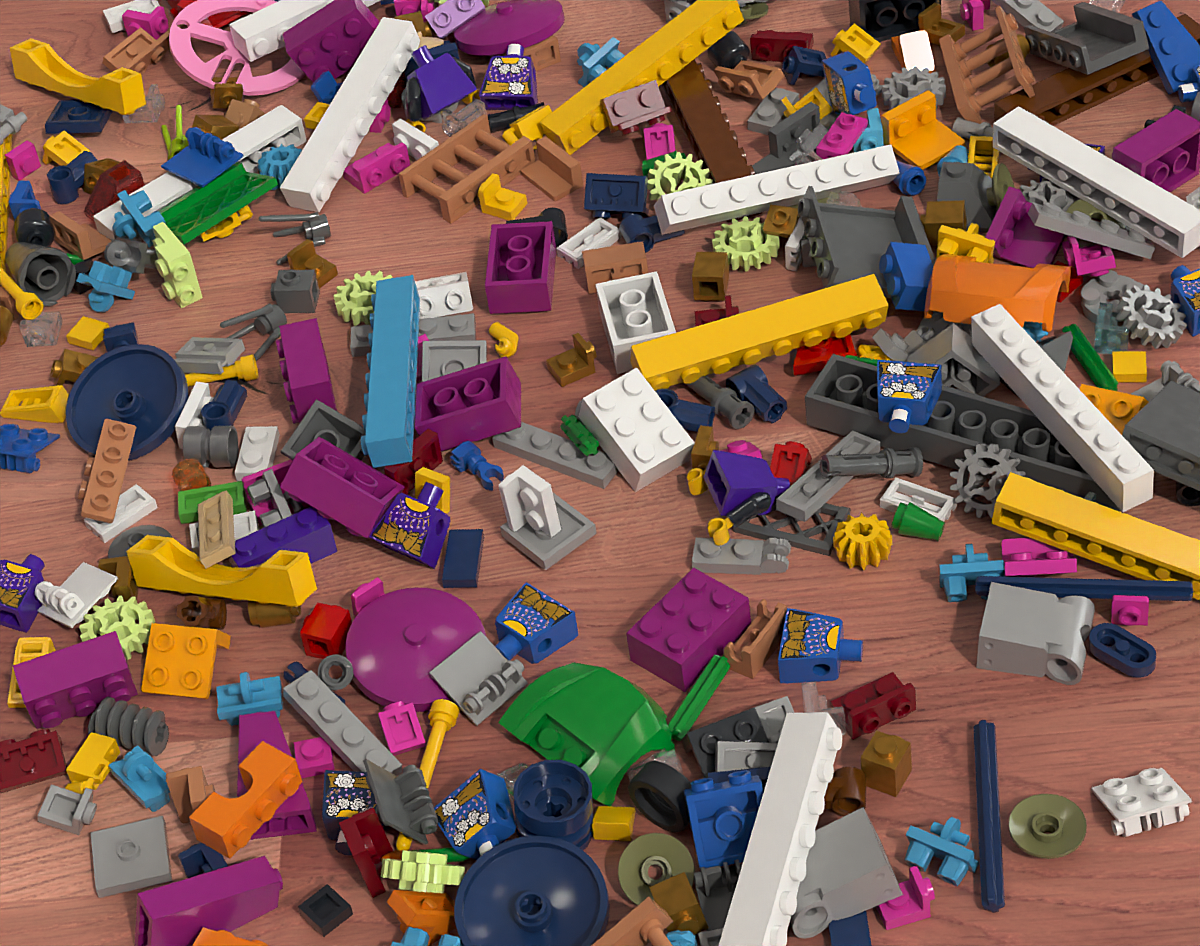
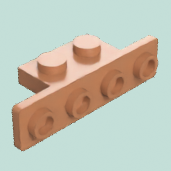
[102,24,185,75]
[78,419,136,523]

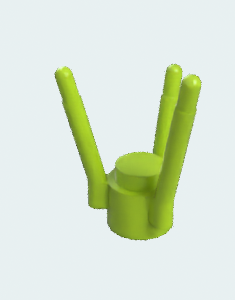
[161,105,189,160]

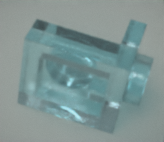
[1094,302,1129,354]

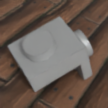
[755,696,794,743]
[38,784,97,835]

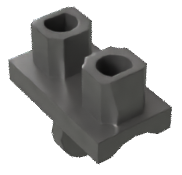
[104,236,158,274]
[248,469,304,528]

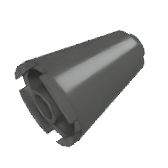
[5,242,76,306]

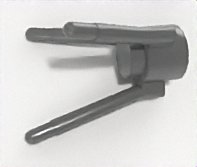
[258,212,331,265]
[220,303,287,361]

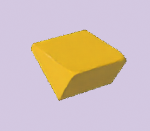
[592,806,636,841]

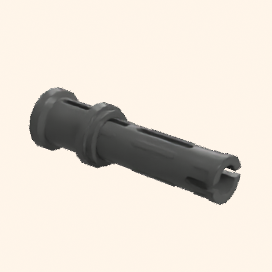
[685,375,755,429]
[820,447,923,479]

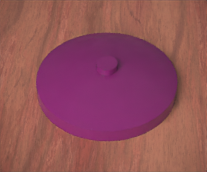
[454,0,565,55]
[346,587,486,712]

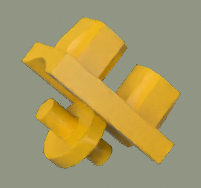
[936,223,995,263]

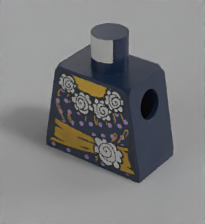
[322,770,393,855]

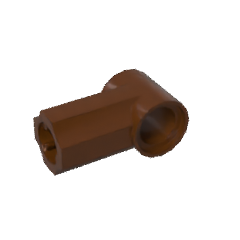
[177,596,227,630]
[824,767,866,817]

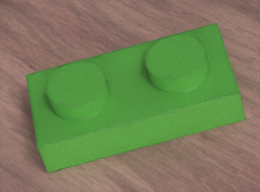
[178,481,247,524]

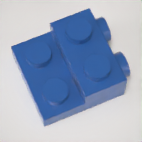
[683,770,763,871]

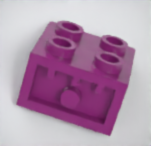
[985,186,1066,268]

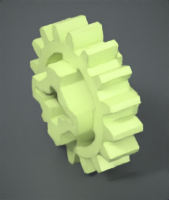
[647,152,713,201]
[712,216,780,271]
[334,271,393,326]
[79,596,155,660]
[381,850,465,893]

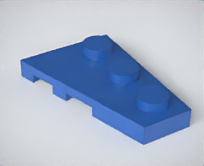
[1132,0,1200,95]

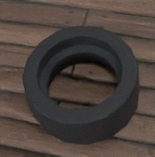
[628,761,691,833]

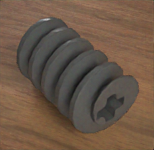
[88,697,169,756]

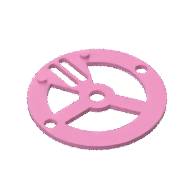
[169,0,306,96]

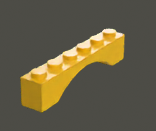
[10,38,146,115]
[126,535,317,607]

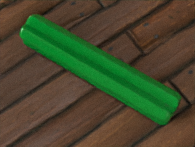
[1062,324,1118,391]
[668,655,730,741]

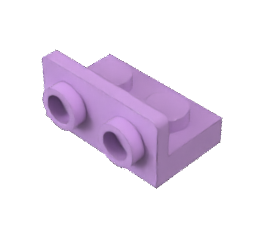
[425,0,485,39]

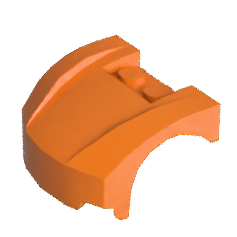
[924,254,1071,332]

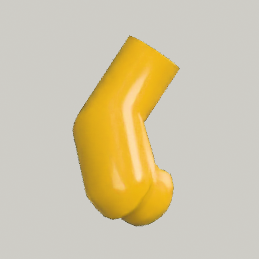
[489,322,519,358]

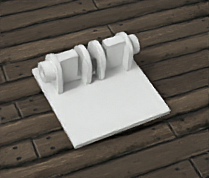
[35,562,118,628]
[1091,768,1192,837]

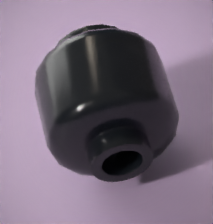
[707,31,750,69]
[14,208,55,247]

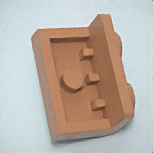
[714,60,785,100]
[166,766,215,823]

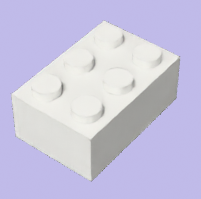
[595,271,676,374]
[578,368,695,492]

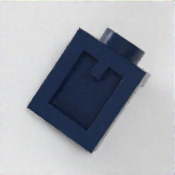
[782,46,827,85]
[103,322,139,352]
[178,843,228,878]

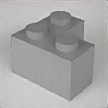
[907,323,1000,396]

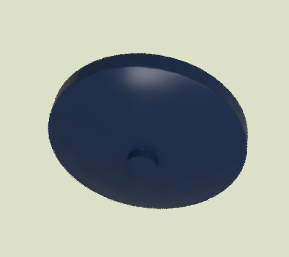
[66,344,188,461]
[454,836,610,946]

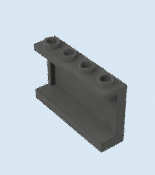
[1024,2,1149,75]

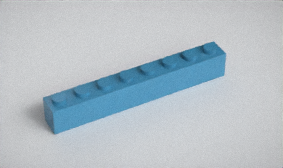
[361,275,420,468]

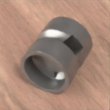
[183,426,239,468]

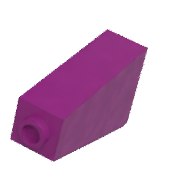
[237,711,317,840]
[134,855,283,946]

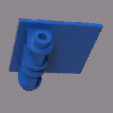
[161,127,244,187]
[0,424,60,473]

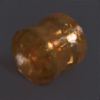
[172,459,211,491]

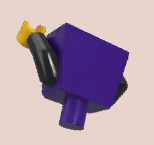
[406,45,480,133]
[687,450,790,546]

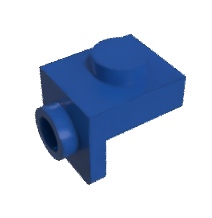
[311,71,343,104]
[9,181,41,220]

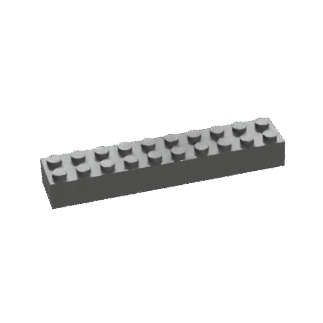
[805,354,1124,513]

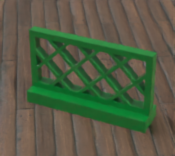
[155,162,278,245]

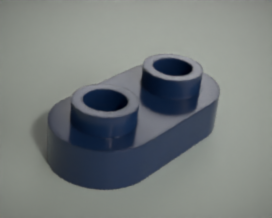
[1089,623,1156,678]

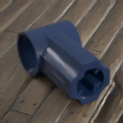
[47,151,98,204]
[619,214,685,253]
[725,364,787,424]
[201,380,247,431]
[655,388,715,432]

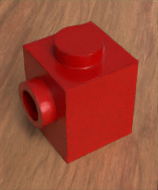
[300,602,352,659]

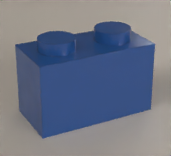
[879,242,933,311]

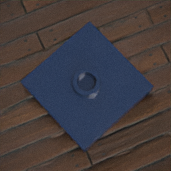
[45,100,113,134]

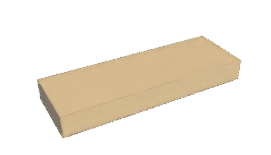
[198,490,236,568]

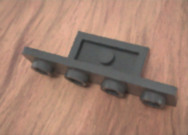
[752,102,839,174]

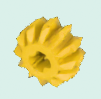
[833,512,893,570]

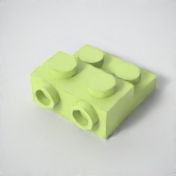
[152,222,203,308]

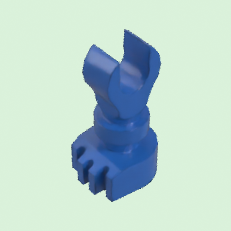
[450,441,504,491]

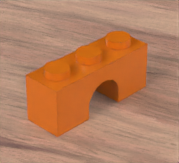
[189,741,302,859]

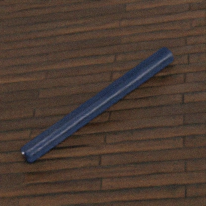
[975,576,1193,601]
[974,720,1005,913]

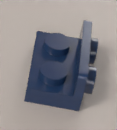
[584,173,649,219]

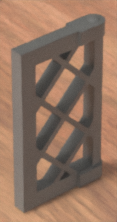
[733,498,851,556]

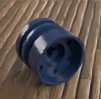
[514,760,593,850]

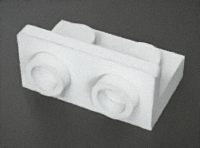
[415,272,473,319]
[498,465,561,538]

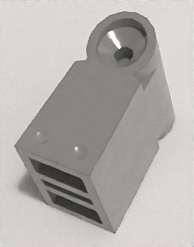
[976,582,1095,685]
[790,807,903,939]

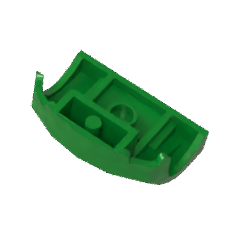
[498,662,675,806]

